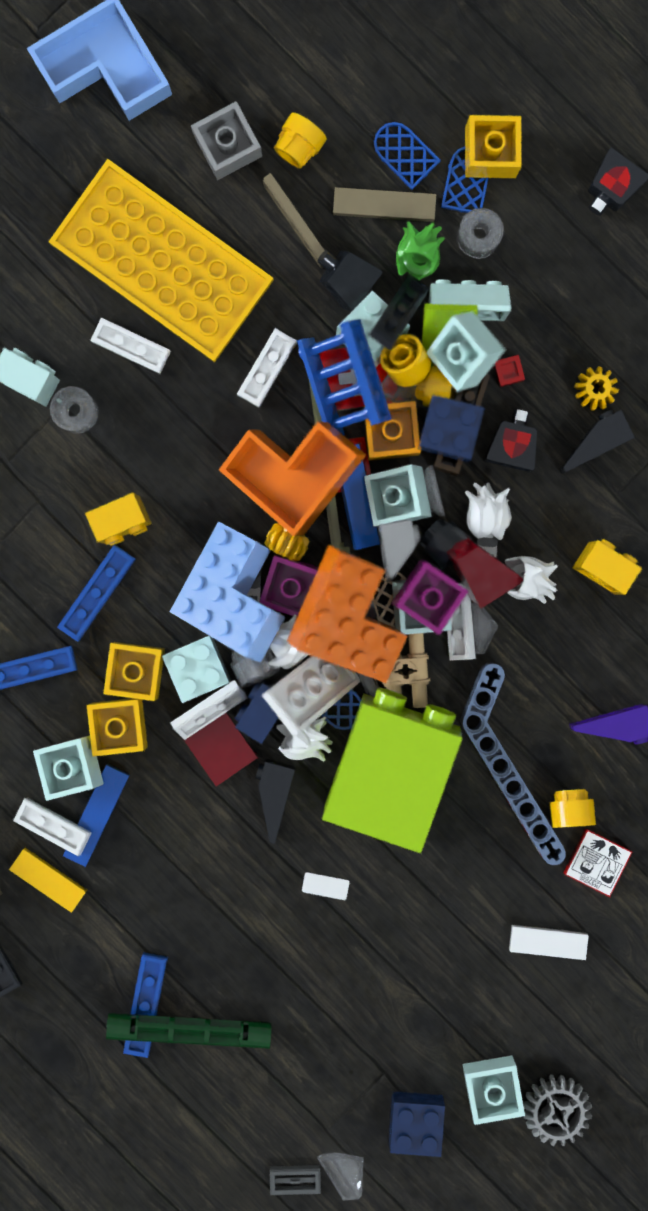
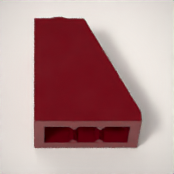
[447,538,524,609]

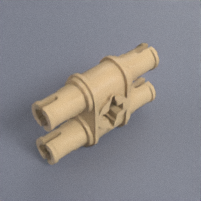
[382,633,430,708]

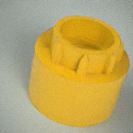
[380,334,431,387]
[415,363,457,408]
[549,789,596,828]

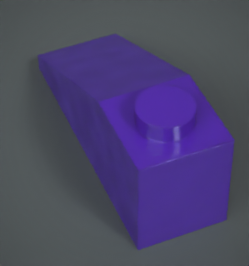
[569,704,648,744]

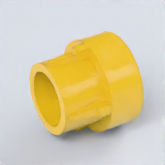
[274,113,327,169]

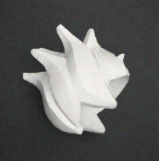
[465,483,512,540]
[505,556,558,604]
[268,615,309,669]
[277,717,333,762]

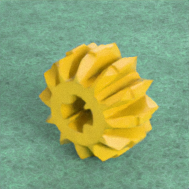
[574,366,619,411]
[265,523,310,561]

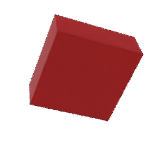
[494,355,525,387]

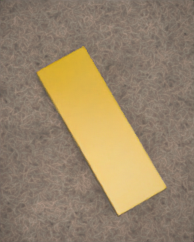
[9,848,87,913]

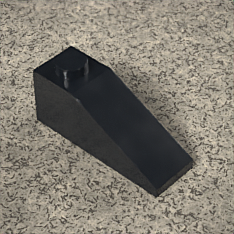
[559,409,635,474]
[256,759,295,844]

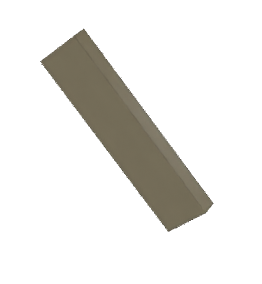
[263,173,325,268]
[333,187,436,222]

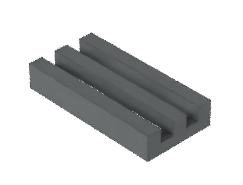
[270,1165,321,1195]

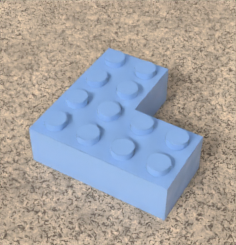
[27,0,172,121]
[170,522,285,663]

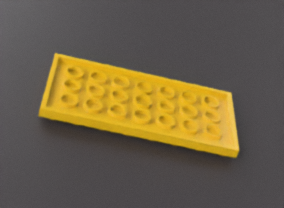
[48,159,274,362]

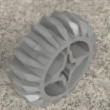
[523,1074,592,1146]

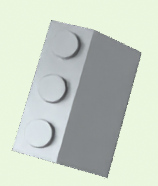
[378,520,420,582]

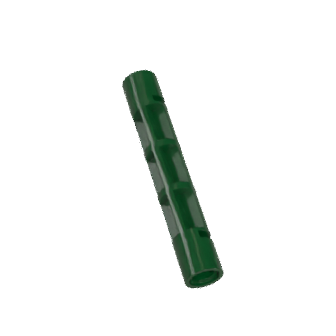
[106,1013,272,1049]

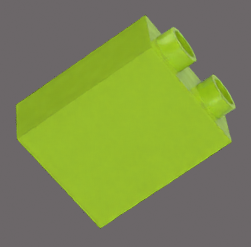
[322,688,462,853]

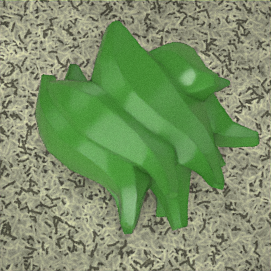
[396,222,445,280]

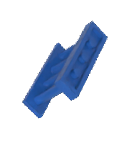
[297,319,392,436]

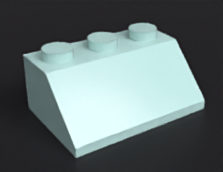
[429,280,511,321]

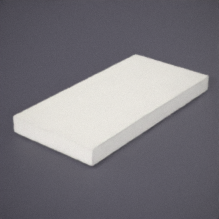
[262,656,361,737]

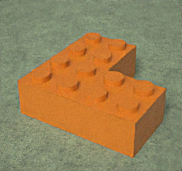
[219,422,366,536]
[287,545,407,683]

